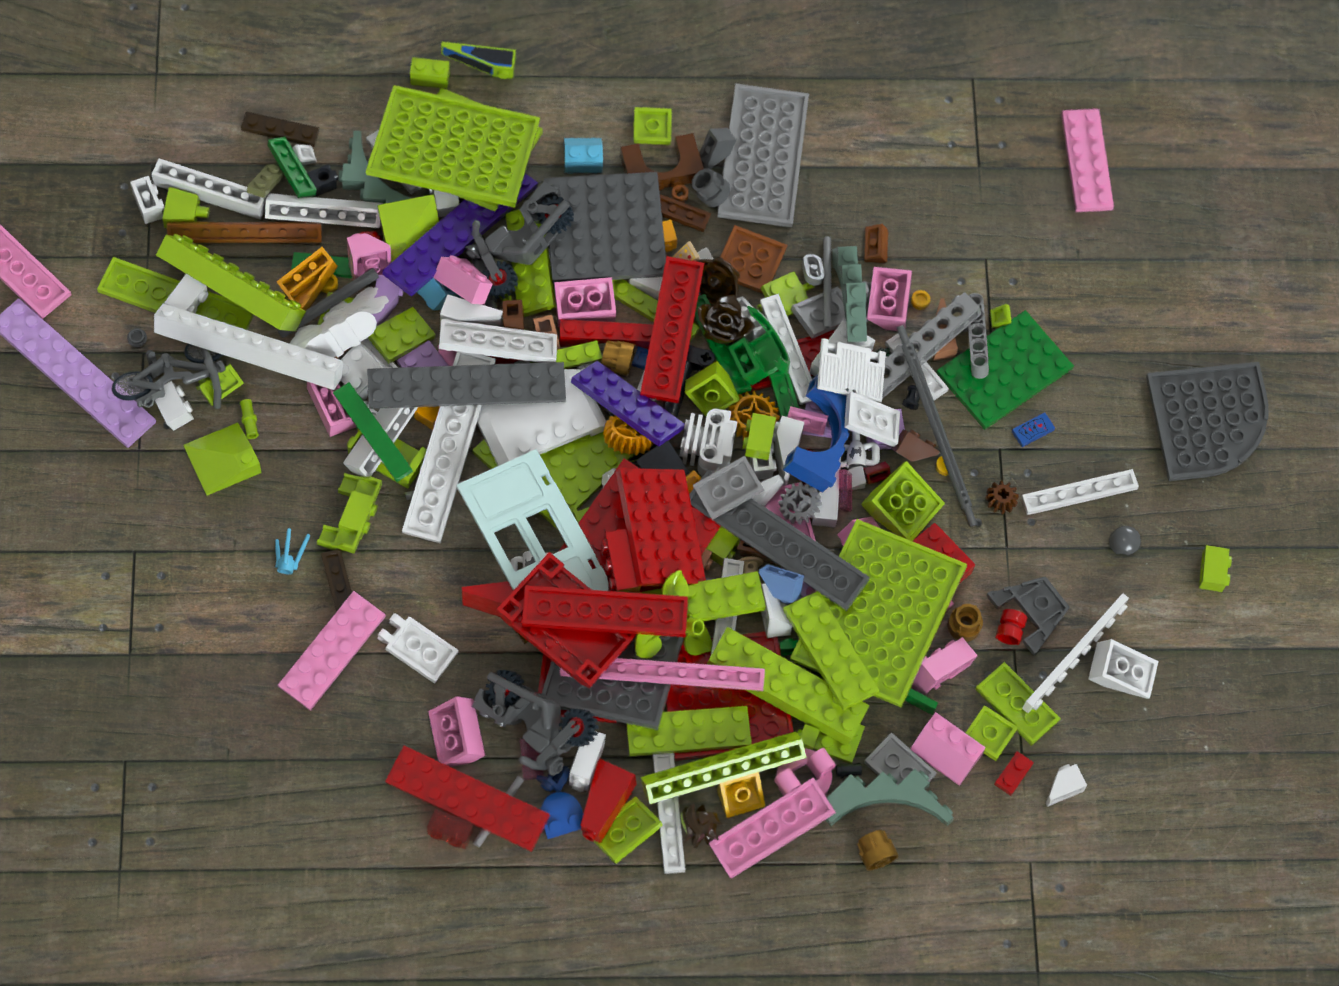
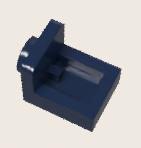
[536,766,571,792]

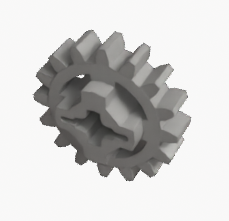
[778,482,822,525]

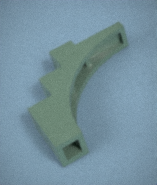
[339,131,411,204]
[832,246,867,342]
[825,769,953,826]

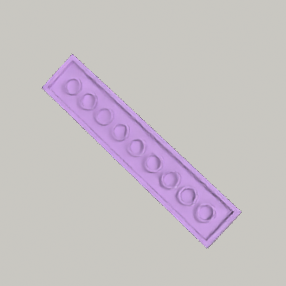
[0,298,156,448]

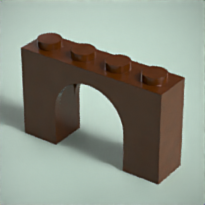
[620,133,703,191]

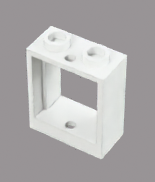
[569,731,606,792]

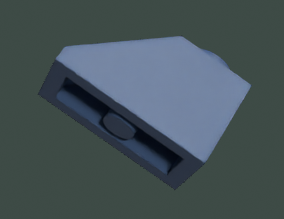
[759,564,804,604]

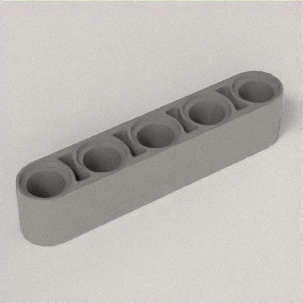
[968,293,989,379]

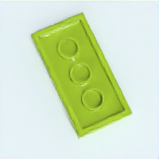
[975,662,1061,746]

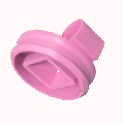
[775,748,836,796]

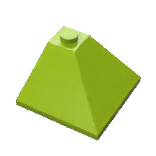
[377,194,439,263]
[183,423,261,496]
[861,461,945,541]

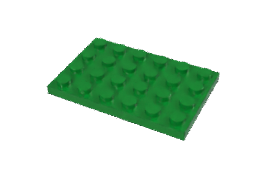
[936,310,1074,430]

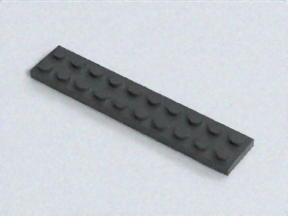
[367,362,566,409]
[689,469,870,611]

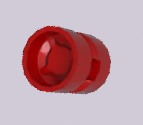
[995,609,1028,645]

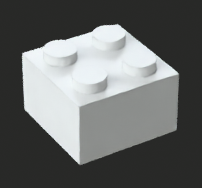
[341,344,387,400]

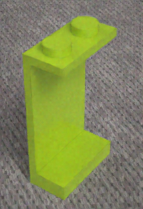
[347,429,427,489]

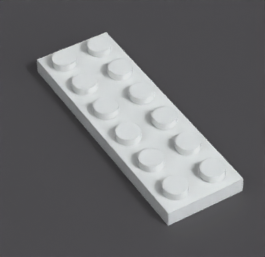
[439,319,557,363]

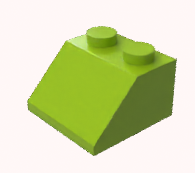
[685,361,740,416]

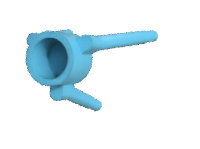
[275,528,310,574]

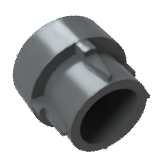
[692,168,730,207]

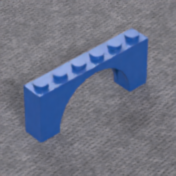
[783,374,849,493]

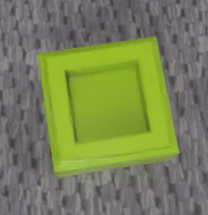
[990,304,1012,329]

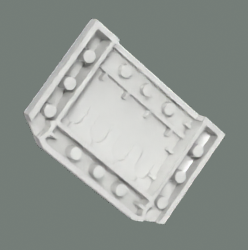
[477,369,606,466]

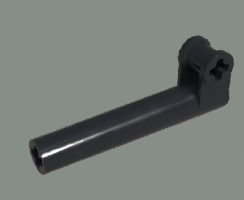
[664,345,715,418]

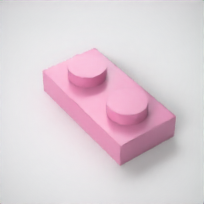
[788,406,828,436]

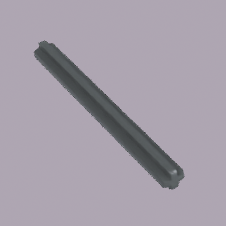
[277,268,379,338]

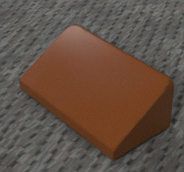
[864,224,888,263]

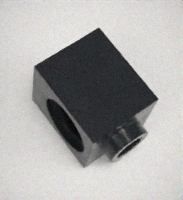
[308,164,339,197]

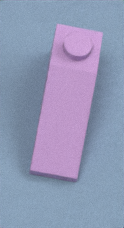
[372,275,404,326]

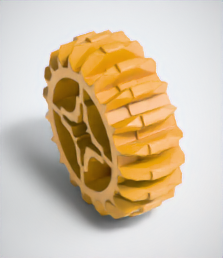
[728,391,780,441]
[603,415,654,456]

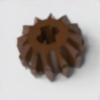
[985,480,1019,515]

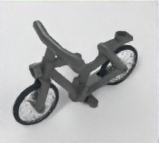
[112,344,226,409]

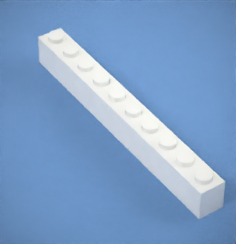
[154,304,343,390]

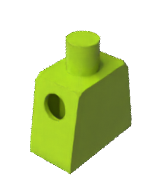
[162,187,209,228]

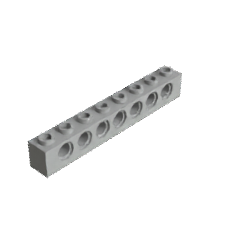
[853,292,981,399]

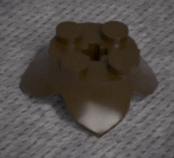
[697,257,740,305]
[698,294,755,346]

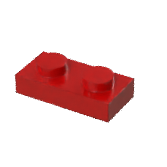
[994,751,1034,796]

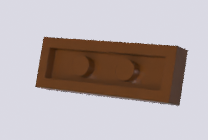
[660,194,711,232]

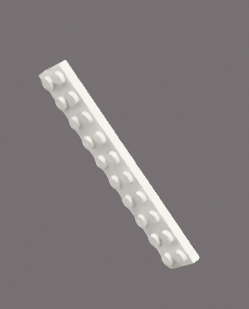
[402,351,496,543]

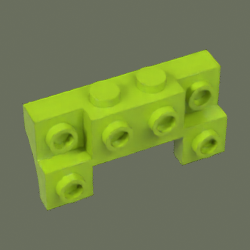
[317,473,382,554]

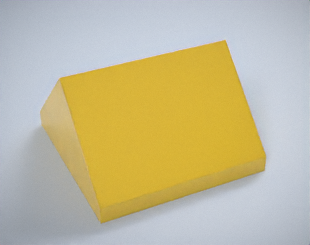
[717,772,766,818]

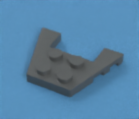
[986,576,1070,656]

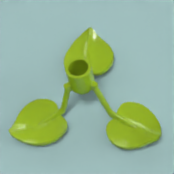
[635,570,712,658]

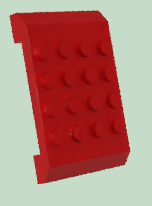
[496,552,637,688]

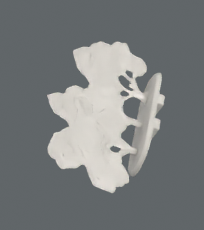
[289,287,389,358]

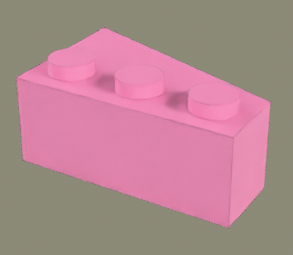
[433,255,493,305]
[307,382,356,437]
[911,637,977,696]

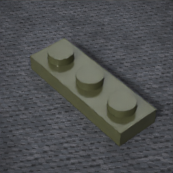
[246,164,284,198]

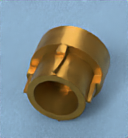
[601,341,635,376]
[948,604,983,642]
[857,830,899,871]

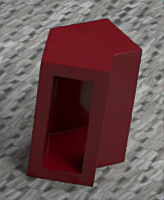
[863,461,891,484]

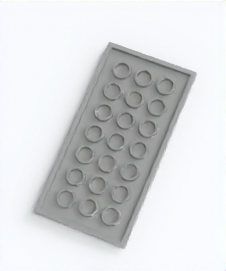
[717,84,809,227]

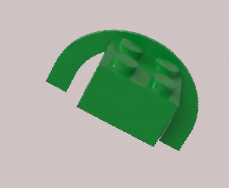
[728,306,790,385]

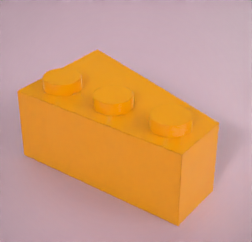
[277,247,338,311]

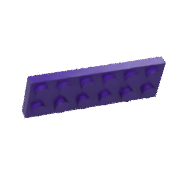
[571,361,685,447]

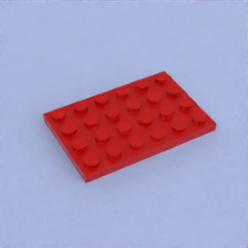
[616,468,706,586]

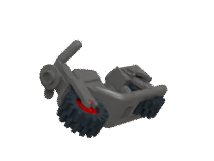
[465,181,575,299]
[472,670,599,776]

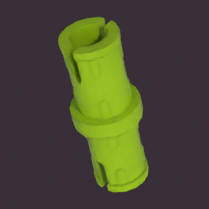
[240,399,259,439]

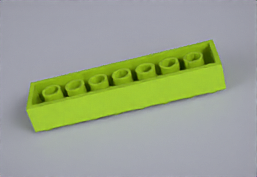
[156,234,306,332]
[706,627,870,746]

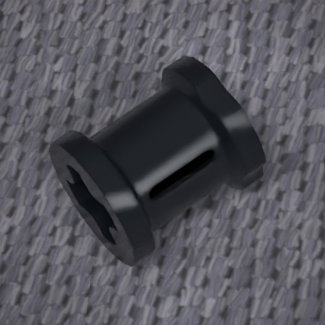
[902,385,920,410]

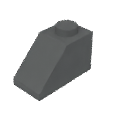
[699,128,736,169]

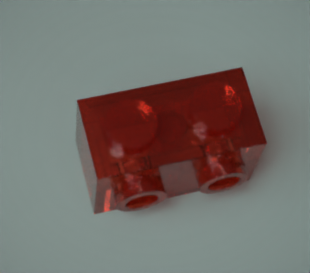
[427,809,474,849]

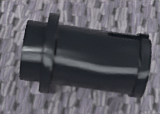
[835,762,862,779]

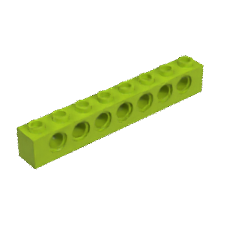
[640,731,806,804]

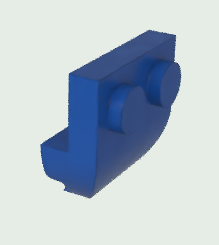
[540,792,583,839]

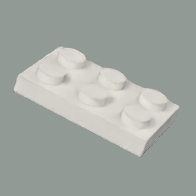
[844,392,900,447]

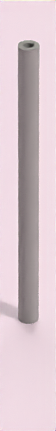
[823,236,831,330]

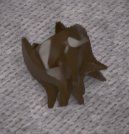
[680,804,722,848]

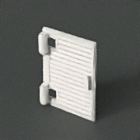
[817,338,886,402]

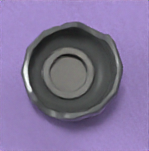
[1109,526,1141,556]

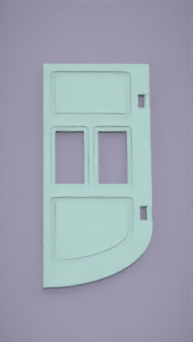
[457,449,608,591]

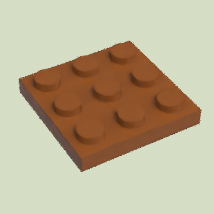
[721,225,787,294]

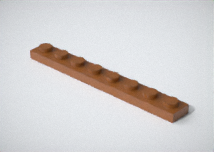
[167,222,322,243]

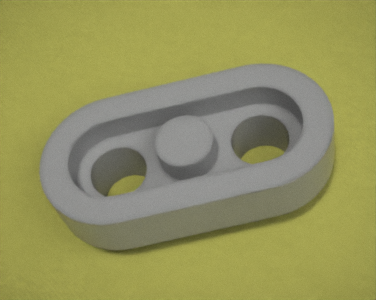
[802,254,825,285]

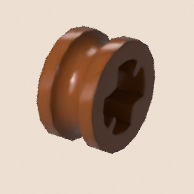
[671,184,689,203]

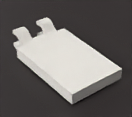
[377,613,459,684]

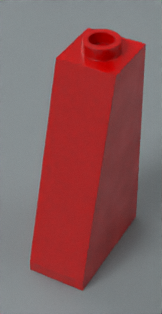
[581,758,637,843]

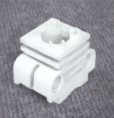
[680,409,738,476]

